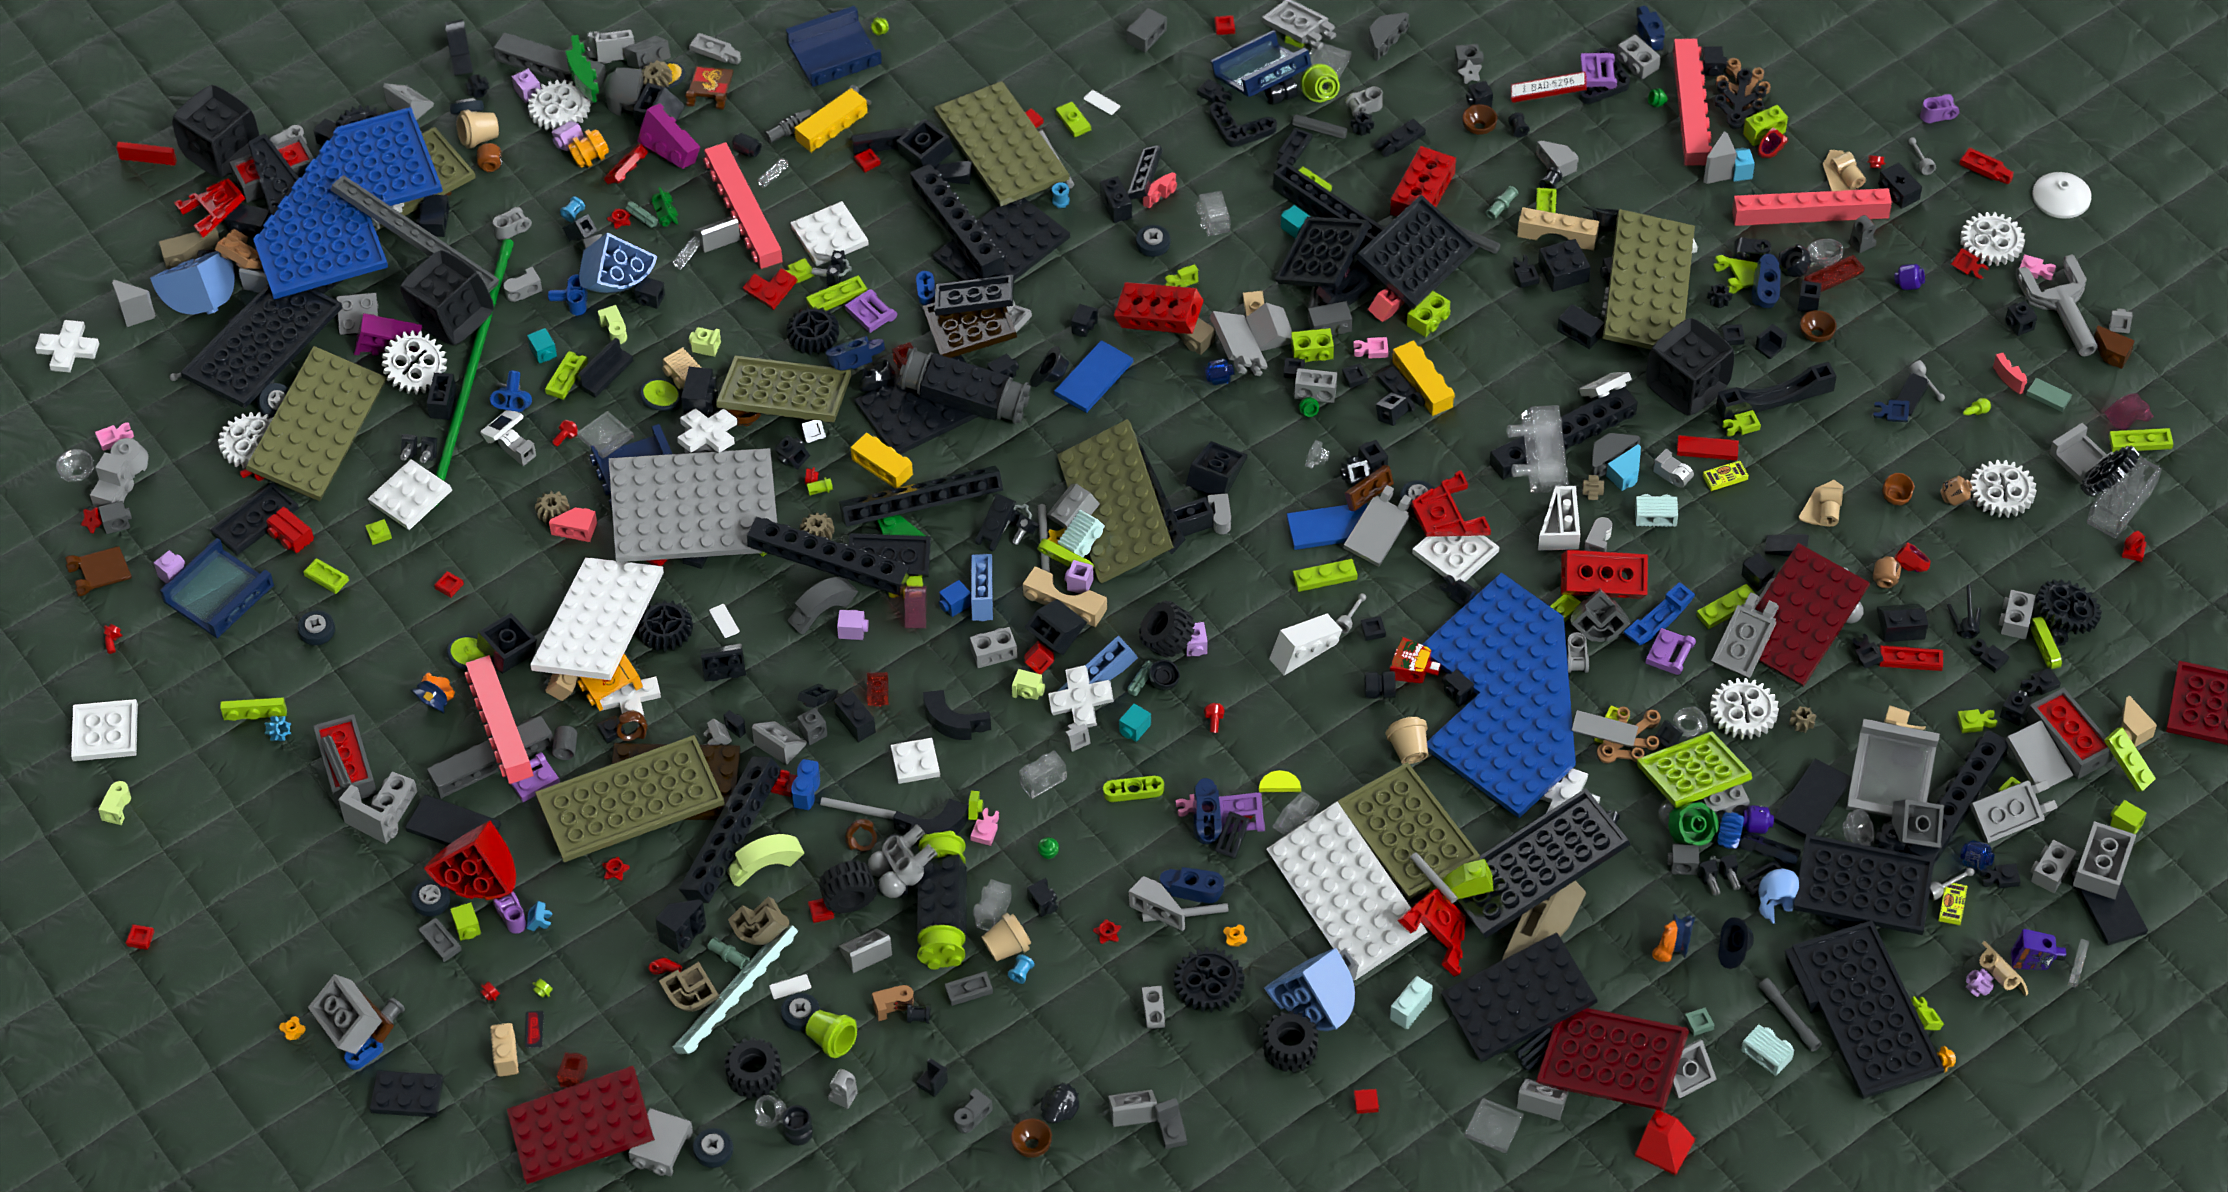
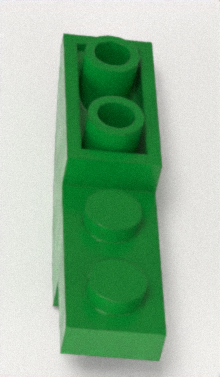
[566,35,599,102]

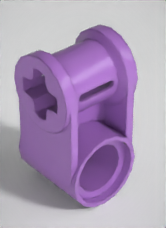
[1920,94,1959,123]
[493,891,526,933]

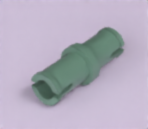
[1486,186,1518,220]
[708,937,750,970]

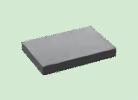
[2005,721,2073,794]

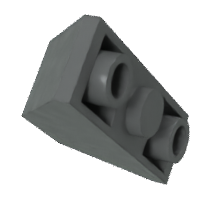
[1369,12,1409,61]
[1591,433,1641,477]

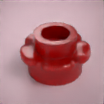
[1867,155,1886,168]
[805,467,819,485]
[480,981,500,1001]

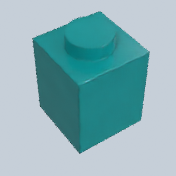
[1281,205,1310,239]
[527,328,557,364]
[1119,704,1151,742]

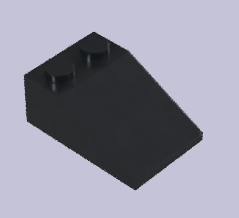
[1186,441,1248,495]

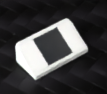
[480,410,524,444]

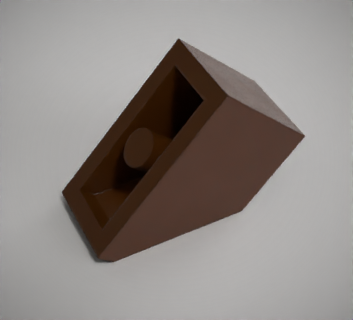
[2094,325,2135,369]

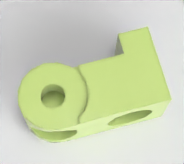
[598,305,627,344]
[98,781,131,825]

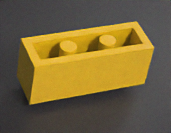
[851,433,913,488]

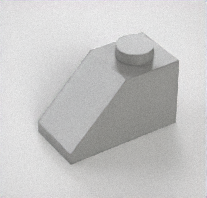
[1536,141,1578,177]

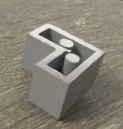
[90,453,134,508]

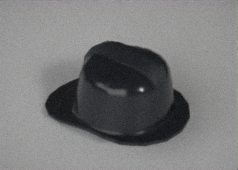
[1582,206,1619,231]
[1030,346,1069,387]
[1719,917,1754,969]

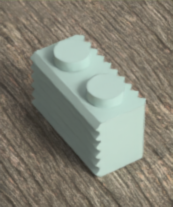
[1635,494,1678,527]
[1058,510,1105,557]
[1390,976,1432,1029]
[1741,1024,1794,1076]

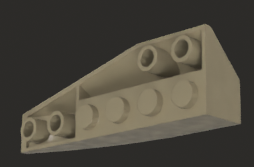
[1502,881,1586,960]

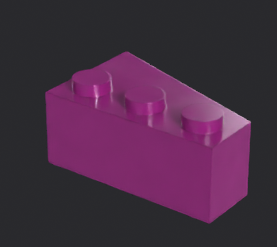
[637,103,700,169]
[354,313,422,355]

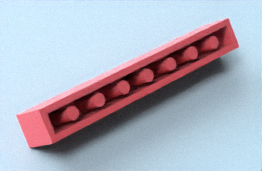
[1673,39,1712,166]
[703,143,783,269]
[1732,188,1892,226]
[464,655,534,784]

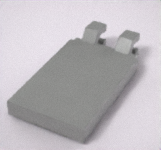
[1262,0,1336,50]
[1209,311,1268,376]
[1343,485,1412,567]
[1711,592,1779,679]
[1970,780,2058,843]

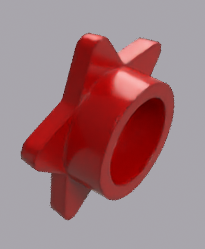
[607,209,631,229]
[81,508,102,533]
[602,857,630,881]
[1093,919,1121,944]

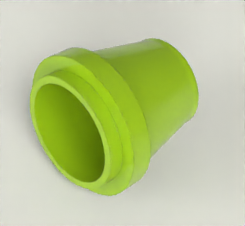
[1300,64,1340,102]
[806,1010,857,1058]

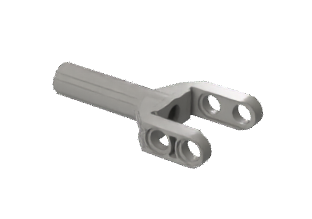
[2016,255,2098,356]

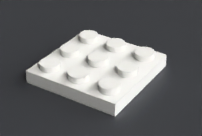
[790,202,869,267]
[368,459,452,530]
[1412,536,1499,582]
[71,699,138,761]

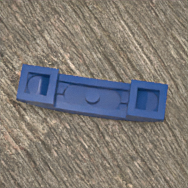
[1624,582,1695,646]

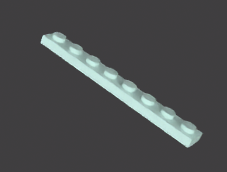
[672,925,798,1054]

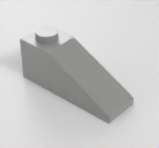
[1129,876,1185,931]

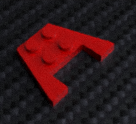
[174,178,245,238]
[1412,471,1491,537]
[1398,888,1466,977]

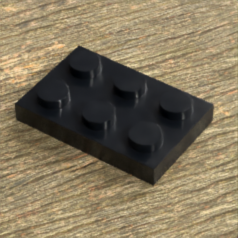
[370,1071,444,1117]

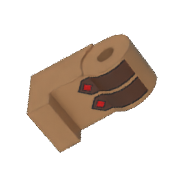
[872,985,914,1021]

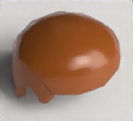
[1882,473,1915,505]

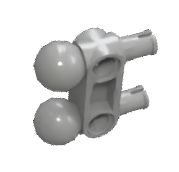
[868,824,937,898]

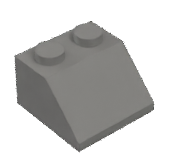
[1046,484,1100,530]

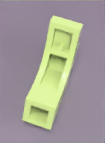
[727,834,805,887]

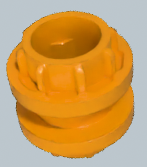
[568,129,609,168]

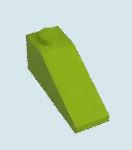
[1429,859,1494,899]

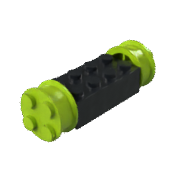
[917,831,967,969]

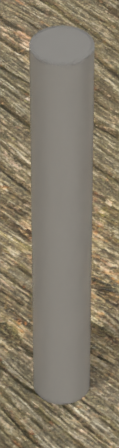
[1410,852,1458,903]

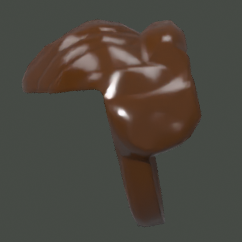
[616,710,648,741]
[845,819,877,851]

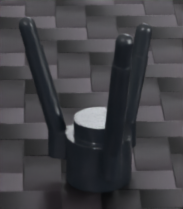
[1947,584,1982,639]

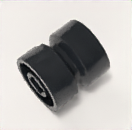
[1264,77,1298,105]
[1364,671,1396,699]
[782,1105,813,1146]

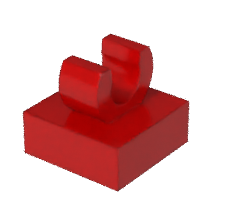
[771,770,797,797]

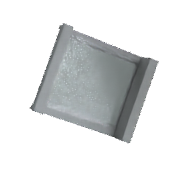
[1846,719,1940,817]

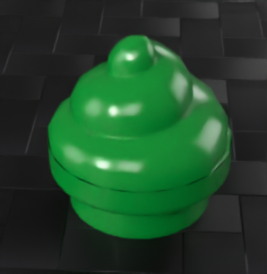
[1648,88,1668,108]
[1299,397,1319,417]
[1038,837,1059,859]

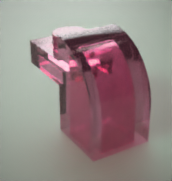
[2104,393,2154,430]
[905,586,927,628]

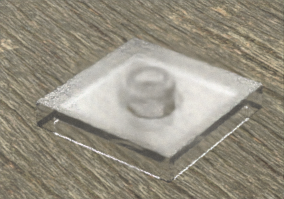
[1304,43,1352,80]
[577,411,634,459]
[1465,1098,1524,1153]

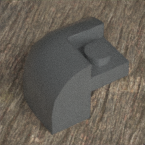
[604,68,643,116]
[1571,588,1630,642]

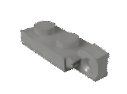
[689,33,741,65]

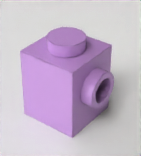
[512,69,541,103]
[552,121,585,151]
[154,550,185,583]
[1064,560,1093,594]
[837,610,869,640]
[1186,622,1208,656]

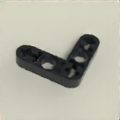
[1579,48,1630,104]
[1210,102,1277,147]

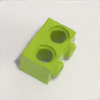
[1743,105,1788,146]
[1407,291,1451,337]
[1291,328,1334,362]

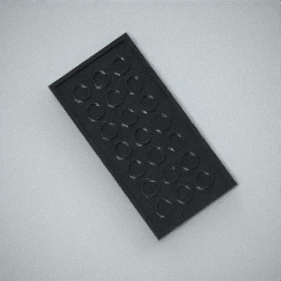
[181,284,343,408]
[1456,788,1631,939]
[1792,921,1945,1099]

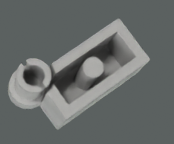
[588,30,634,63]

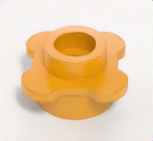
[1224,925,1247,947]
[279,1016,305,1040]
[1937,1046,1956,1072]

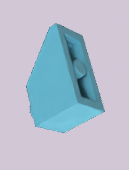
[1733,148,1755,181]
[1606,444,1641,491]

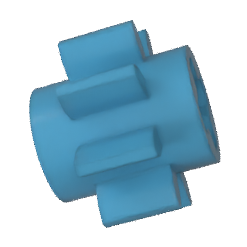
[265,716,291,741]

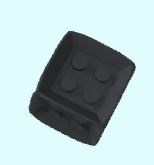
[172,85,260,178]
[401,250,494,345]
[1646,318,1735,416]

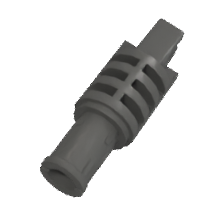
[765,109,813,143]

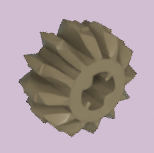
[642,60,672,87]
[535,491,570,525]
[800,511,835,540]

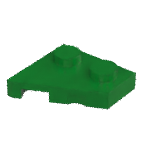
[877,515,926,536]

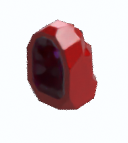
[1758,128,1788,158]
[1894,542,1931,572]

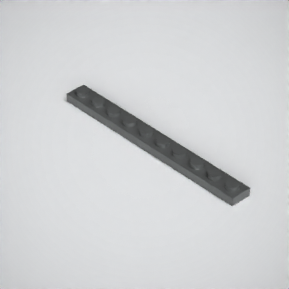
[331,175,499,292]

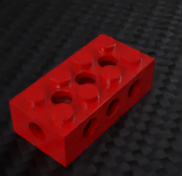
[1390,146,1456,217]
[1114,282,1204,334]
[1561,550,1648,599]

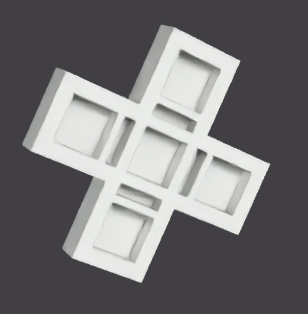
[35,320,99,372]
[677,408,737,453]
[1048,665,1114,728]
[600,677,661,722]
[1541,769,1600,813]

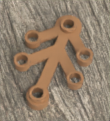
[1716,58,1770,116]
[1597,707,1661,763]

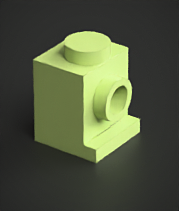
[689,327,721,357]
[1012,669,1045,700]

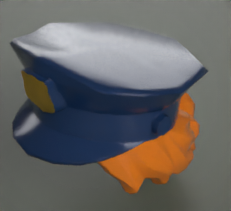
[410,673,455,714]
[1652,913,1695,962]

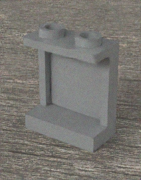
[2049,423,2113,484]
[339,784,398,844]
[629,1108,693,1176]

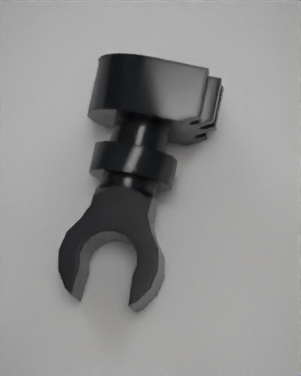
[2045,620,2069,646]

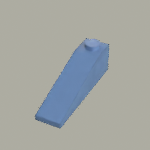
[971,554,993,621]
[1058,636,1138,691]

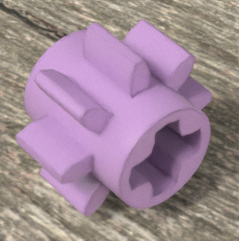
[1966,968,1994,997]

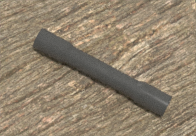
[1759,978,1822,1052]

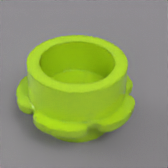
[871,17,889,35]
[533,978,553,998]

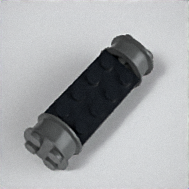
[899,347,1031,425]

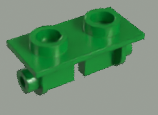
[652,187,678,227]

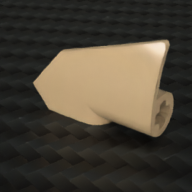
[1823,150,1866,191]
[1799,480,1843,527]
[1884,705,1926,730]
[1980,941,2028,997]

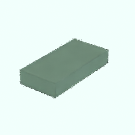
[2026,378,2072,412]

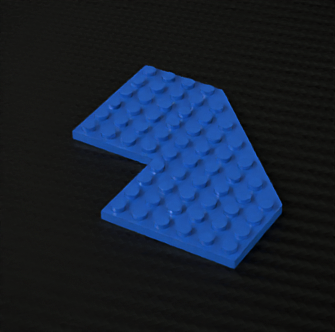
[253,107,443,299]
[1422,572,1575,818]

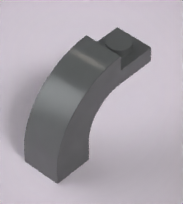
[788,577,858,634]

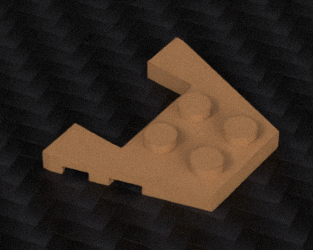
[215,229,263,269]

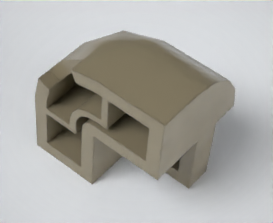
[728,897,789,945]
[659,962,720,1012]

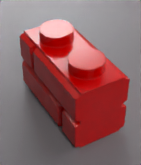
[266,507,314,553]

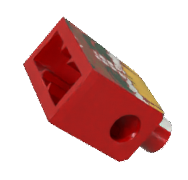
[1390,637,1441,683]

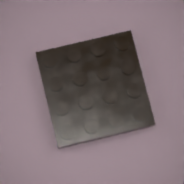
[923,303,1017,358]

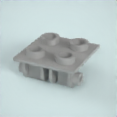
[337,293,379,335]

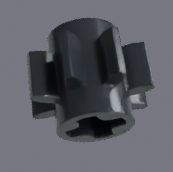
[465,74,490,98]
[1350,112,1374,136]
[1707,284,1732,308]

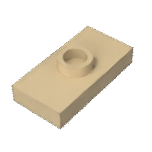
[1243,291,1264,317]

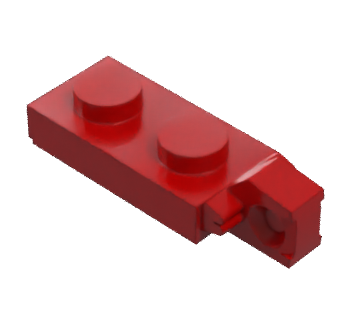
[604,144,648,184]
[1959,148,2014,184]

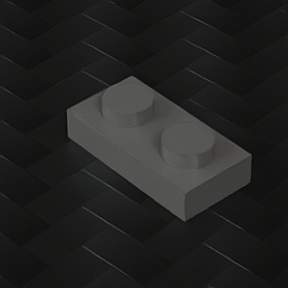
[418,918,462,962]
[945,971,993,1006]
[1159,1110,1187,1149]

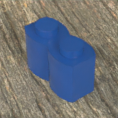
[791,759,820,810]

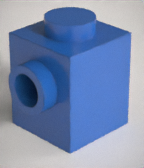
[939,580,972,617]

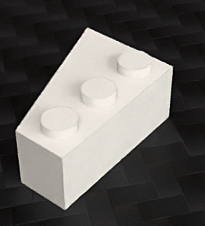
[1538,486,1580,550]
[1269,614,1342,675]

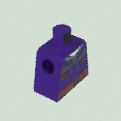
[2011,929,2066,970]

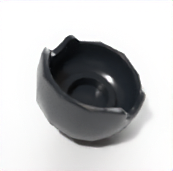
[1148,659,1180,691]

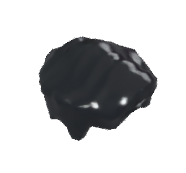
[1777,244,1811,277]
[858,360,896,392]
[1041,1082,1079,1124]

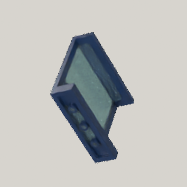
[1210,30,1312,97]
[160,538,274,638]

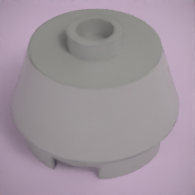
[110,438,148,478]

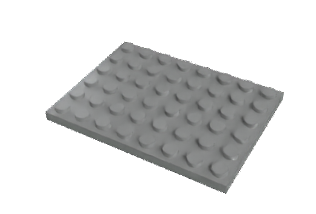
[609,448,777,562]

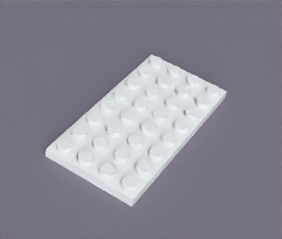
[531,557,664,680]
[1267,802,1427,980]

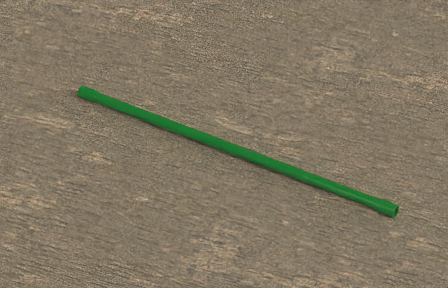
[435,239,514,507]

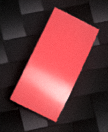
[1143,172,1177,208]
[1993,353,2027,394]

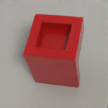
[1024,640,1054,675]

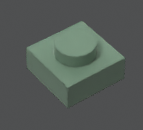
[1684,1008,1714,1036]

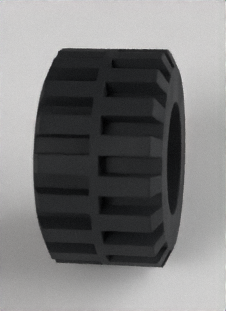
[1139,600,1195,658]
[818,861,877,914]
[1263,1011,1318,1072]
[725,1037,782,1099]

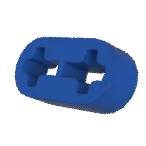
[916,271,935,305]
[345,1036,383,1070]

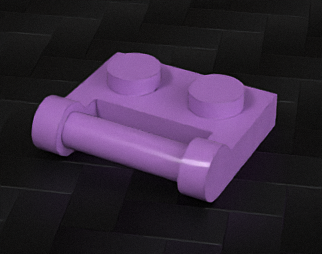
[1580,53,1617,89]
[845,289,897,333]
[1646,628,1696,675]
[505,752,560,802]
[1219,792,1265,835]

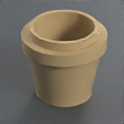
[457,110,499,149]
[1385,717,1429,764]
[981,913,1031,962]

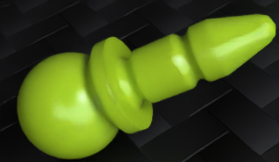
[1963,398,1991,415]

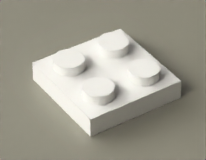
[1579,372,1632,398]
[891,738,940,784]

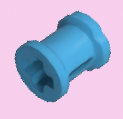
[1052,182,1070,208]
[560,196,585,222]
[1008,955,1034,984]

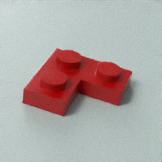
[743,268,798,310]

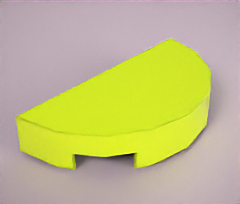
[1259,770,1301,792]

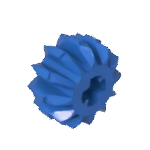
[1717,812,1744,849]

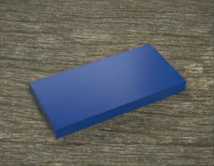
[1054,340,1133,413]
[1287,503,1367,550]

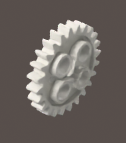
[528,80,590,131]
[1960,212,2025,266]
[382,331,447,395]
[218,412,273,469]
[1970,460,2036,518]
[1710,678,1779,739]

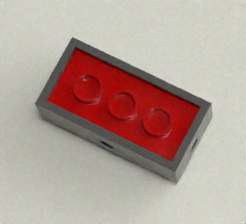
[229,135,314,203]
[2026,688,2113,780]
[313,714,377,806]

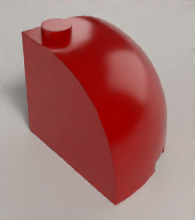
[424,820,516,900]

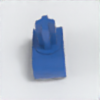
[548,274,588,316]
[490,370,532,412]

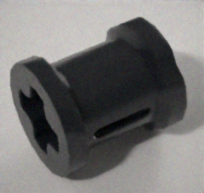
[1508,112,1530,138]
[1539,167,1563,189]
[907,1004,931,1024]

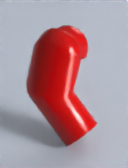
[648,958,682,975]

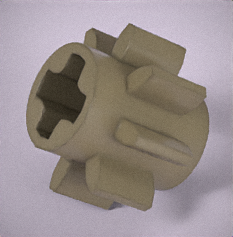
[1583,475,1604,500]
[1789,706,1816,733]

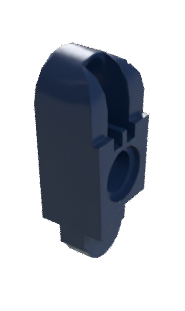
[1635,5,1665,51]
[1752,254,1781,308]
[826,336,885,370]
[1193,778,1222,844]
[1160,867,1224,903]

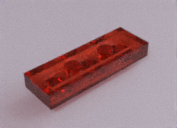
[1804,255,1865,292]

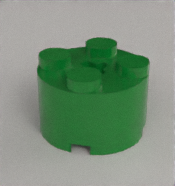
[1668,803,1718,846]

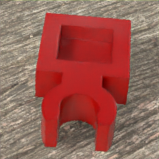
[1951,248,1989,279]

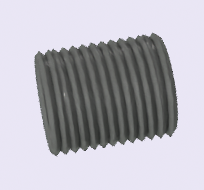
[552,726,577,760]

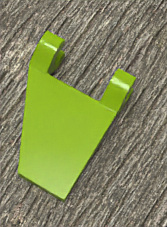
[1713,255,1769,294]

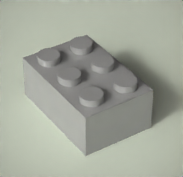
[2073,821,2136,899]
[308,974,382,1054]

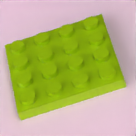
[1637,731,1752,808]

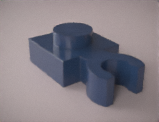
[1873,400,1910,422]

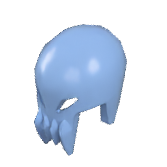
[1758,869,1799,924]

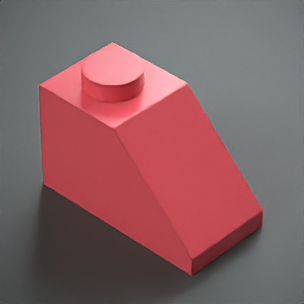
[1368,287,1405,322]
[549,508,597,542]

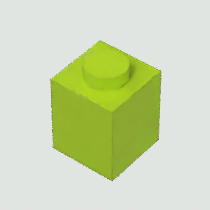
[2110,800,2147,834]
[451,902,481,941]

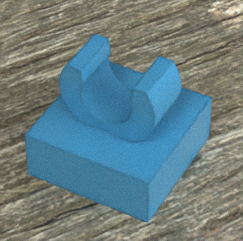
[526,901,552,931]

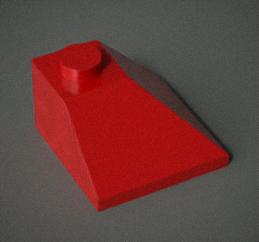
[1635,1110,1695,1176]

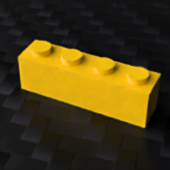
[795,88,868,152]
[1392,340,1455,416]

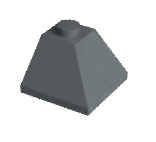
[1892,799,1944,848]

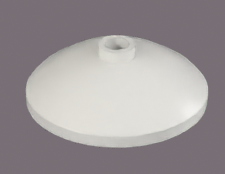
[2032,172,2091,218]

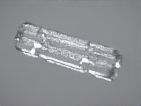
[758,158,788,187]
[673,237,701,269]

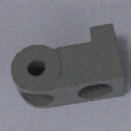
[1850,215,1876,253]
[954,1088,993,1133]

